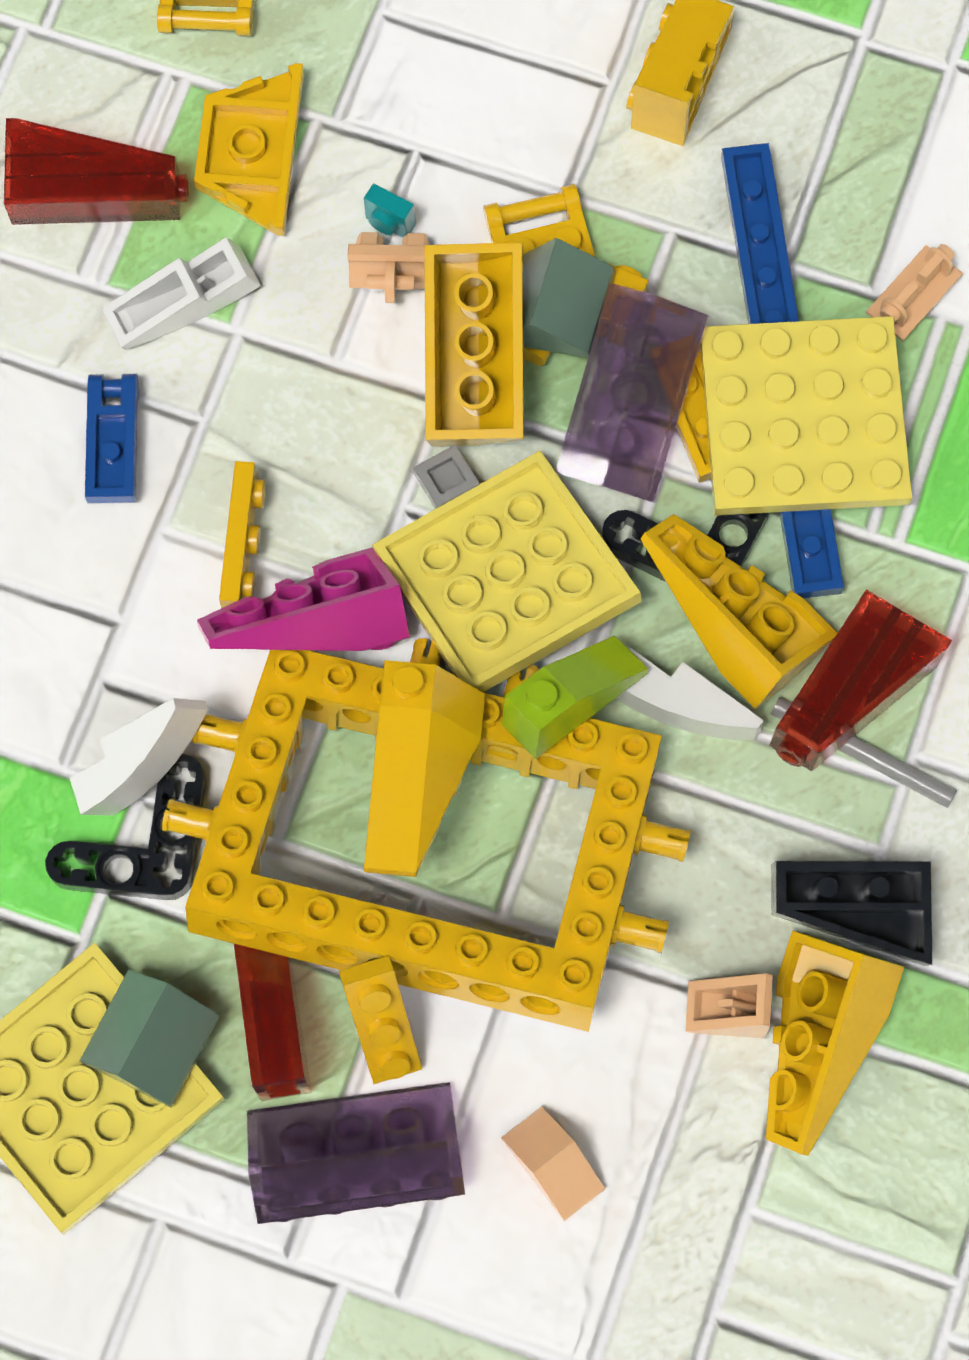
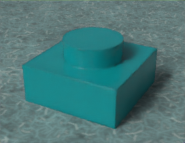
[363,183,416,238]

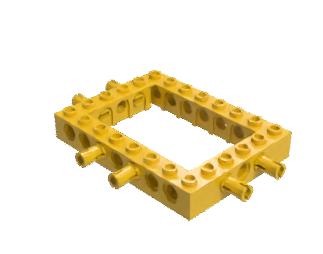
[162,638,691,1032]

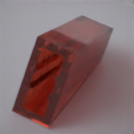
[4,118,189,225]
[769,589,952,772]
[234,944,312,1102]

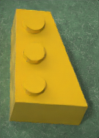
[626,0,734,146]

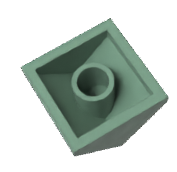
[523,238,615,357]
[80,969,220,1108]

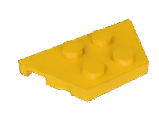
[194,63,304,236]

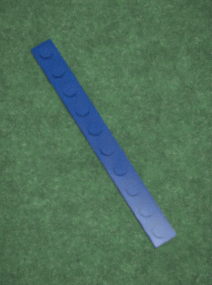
[721,143,844,598]

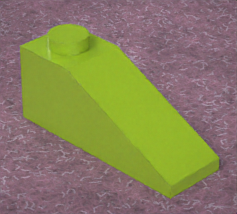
[502,635,648,759]

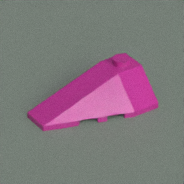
[197,547,410,651]

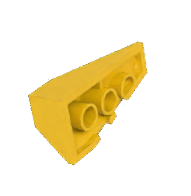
[640,514,839,709]
[364,660,485,877]
[766,930,904,1156]

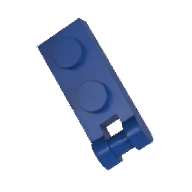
[85,374,139,504]

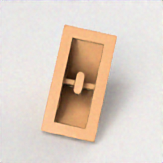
[685,973,773,1038]
[501,1107,605,1221]

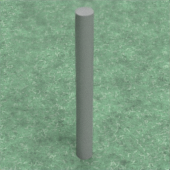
[771,697,957,808]

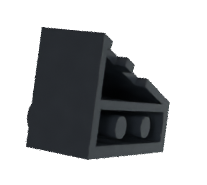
[771,861,932,966]

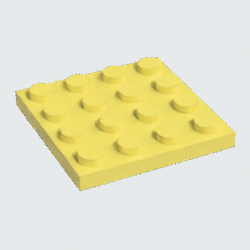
[699,316,912,516]
[372,451,642,692]
[0,942,225,1235]

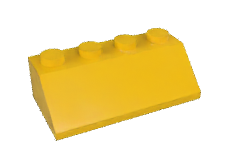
[424,242,524,447]

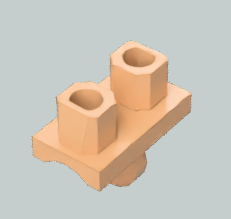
[348,232,429,304]

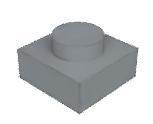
[413,444,480,509]

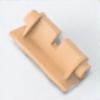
[866,244,963,342]

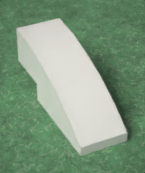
[101,237,261,350]
[616,648,764,741]
[70,698,208,816]

